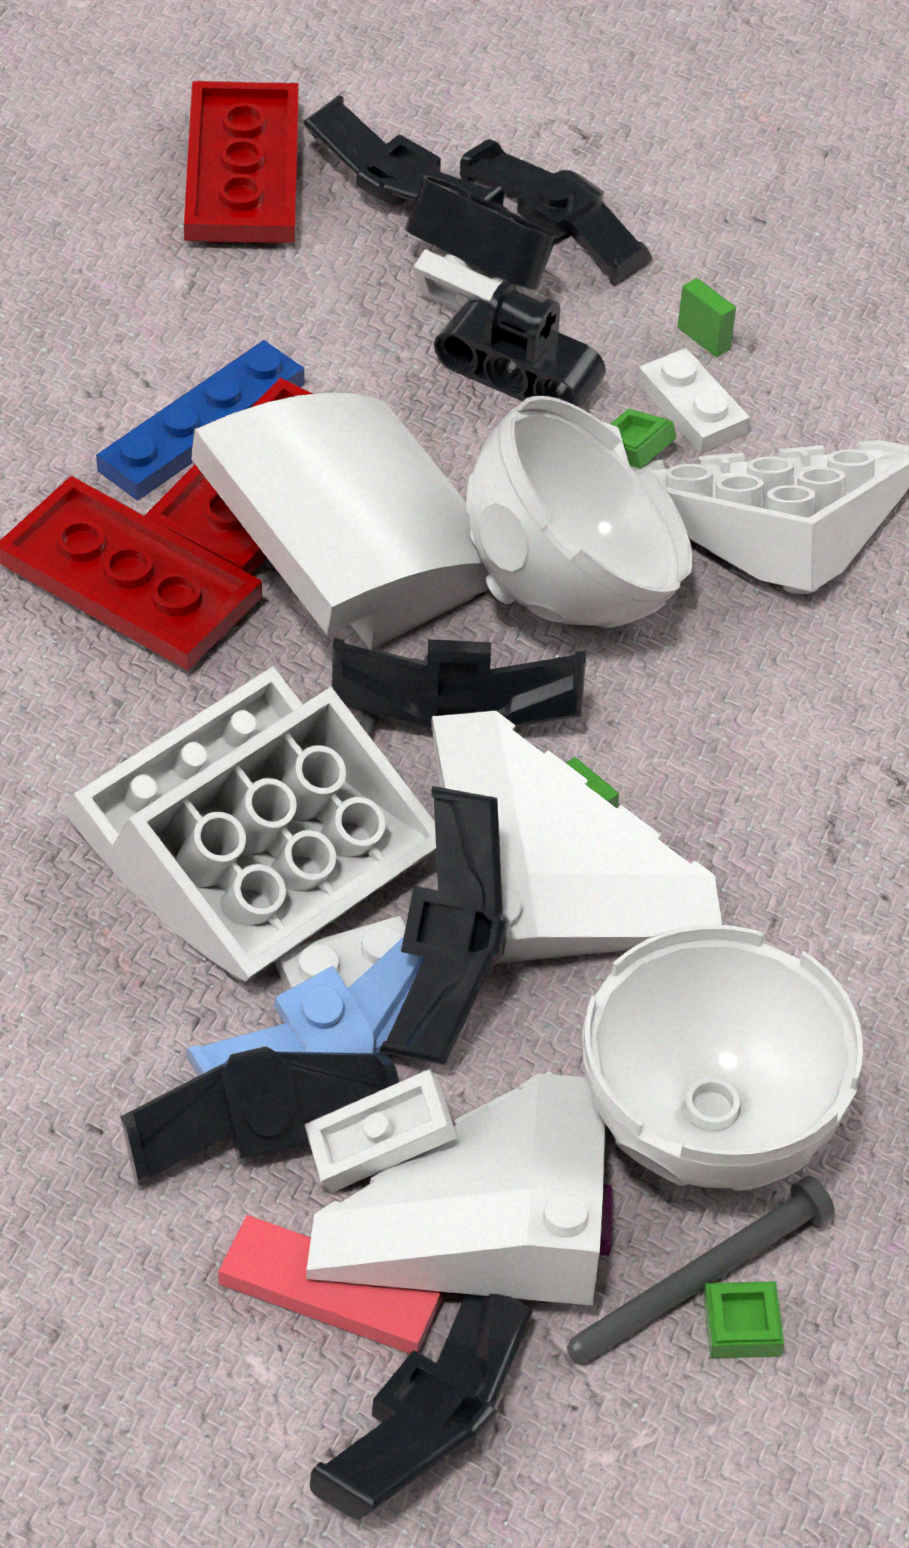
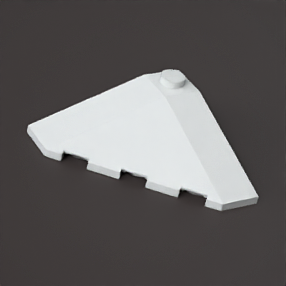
[630,440,909,594]
[431,711,723,964]
[306,1073,605,1306]

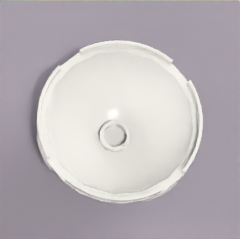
[466,396,692,628]
[582,925,863,1191]

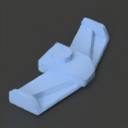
[186,938,425,1076]

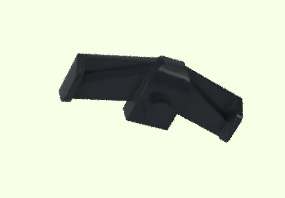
[303,95,504,206]
[460,139,653,286]
[331,638,586,732]
[380,786,510,1065]
[120,1046,399,1184]
[310,1293,533,1520]

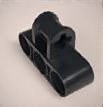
[404,176,557,290]
[434,281,606,408]

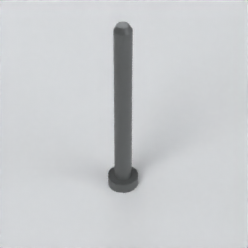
[566,1175,835,1363]

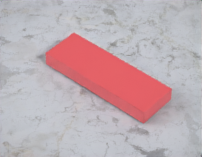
[218,1215,444,1354]

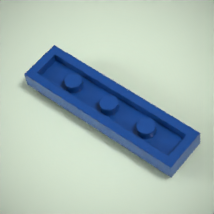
[96,340,305,501]

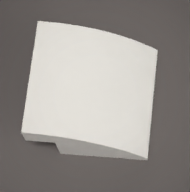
[191,393,490,650]
[64,666,436,982]

